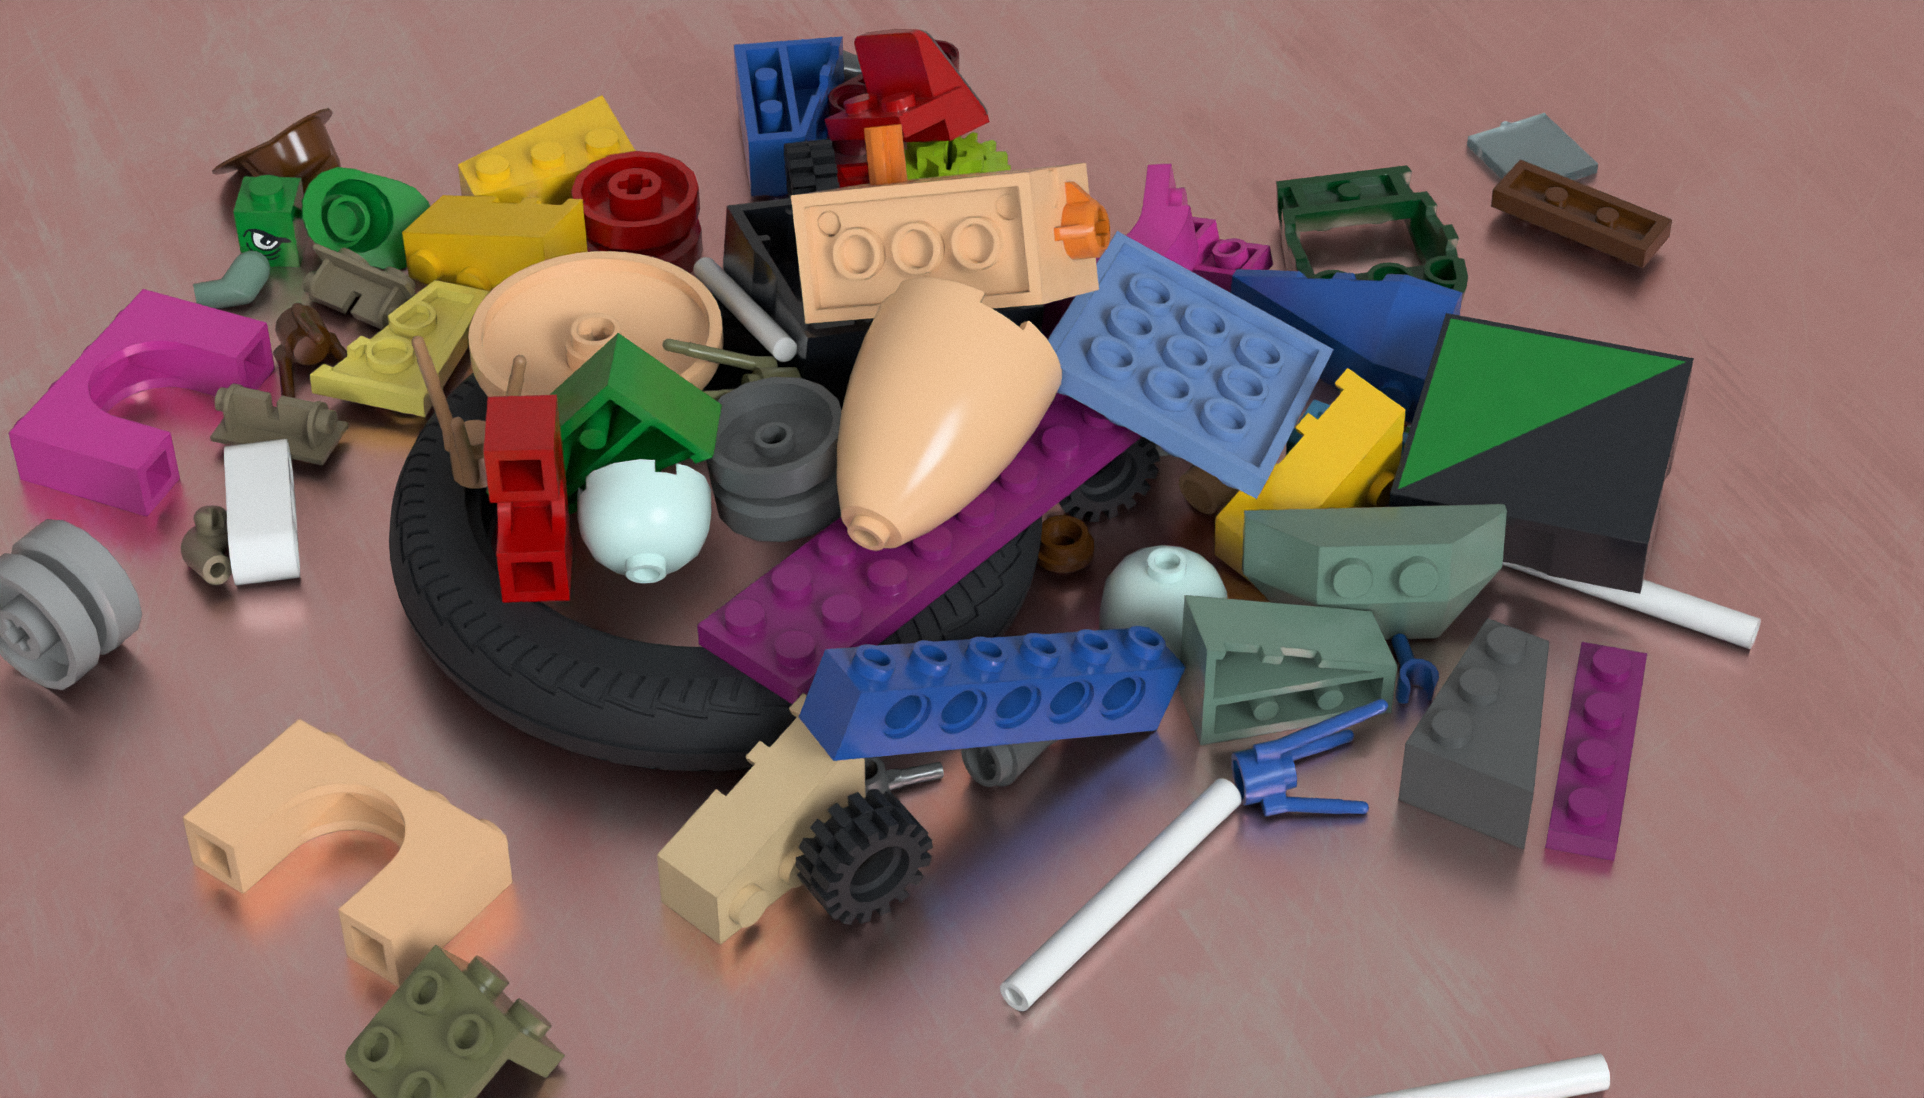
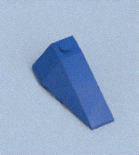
[1231,269,1463,424]

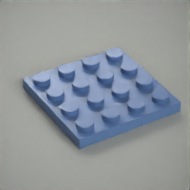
[1048,231,1334,499]

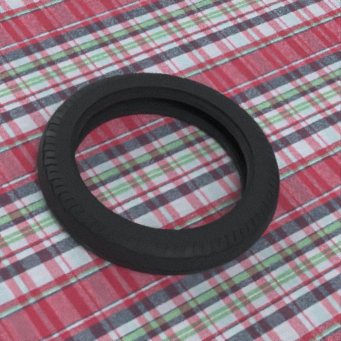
[389,289,1042,771]

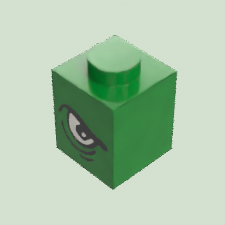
[233,175,309,267]

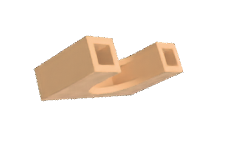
[182,719,513,987]

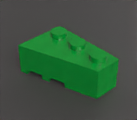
[486,333,722,515]

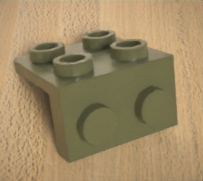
[345,945,565,1098]

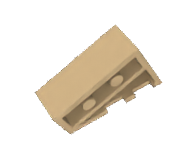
[657,693,866,945]

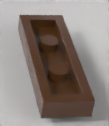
[1491,159,1672,268]

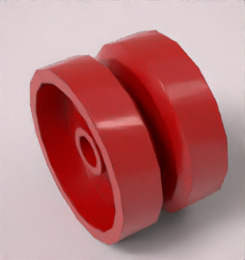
[571,151,703,273]

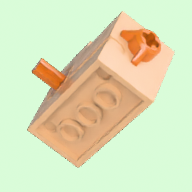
[791,124,1110,324]

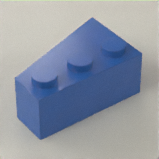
[734,36,844,197]

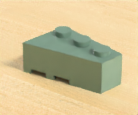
[1179,595,1397,745]

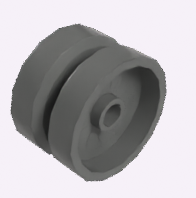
[706,377,842,542]

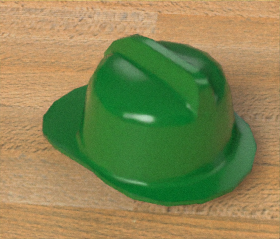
[302,167,430,270]

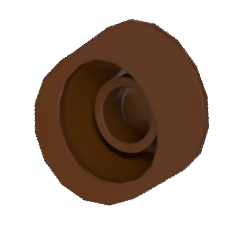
[212,108,341,194]

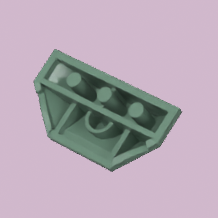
[1242,504,1507,640]

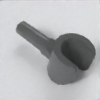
[864,757,944,796]

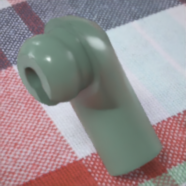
[193,251,270,309]

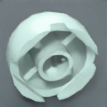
[577,459,712,583]
[1099,545,1228,660]

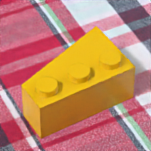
[458,95,636,205]
[402,195,588,292]
[1215,368,1406,585]

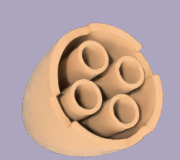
[836,277,1062,551]

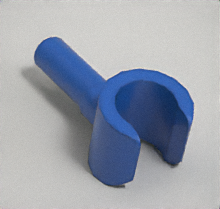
[1391,634,1439,704]

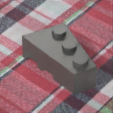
[1398,618,1549,850]

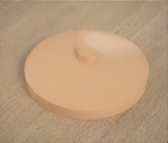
[468,251,723,397]

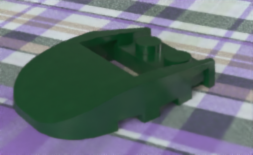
[1276,165,1468,304]

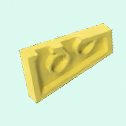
[310,280,490,417]

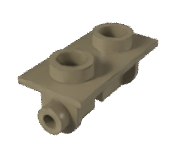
[303,243,416,330]
[210,383,349,465]

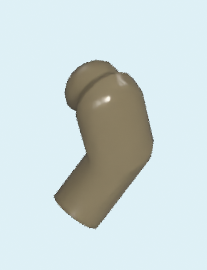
[181,505,232,585]

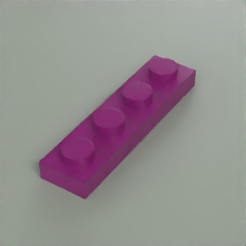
[1545,642,1647,861]

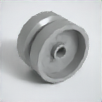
[0,519,142,690]

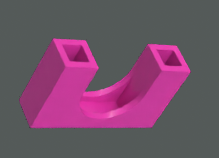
[8,289,275,517]

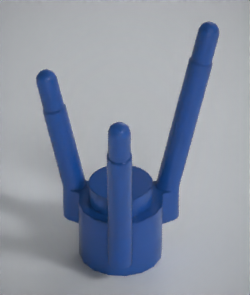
[1231,699,1388,817]

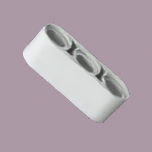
[224,439,300,586]

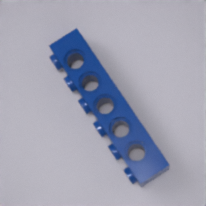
[799,626,1186,761]

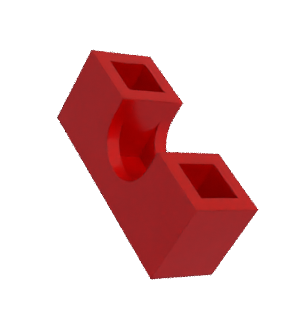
[483,394,573,603]

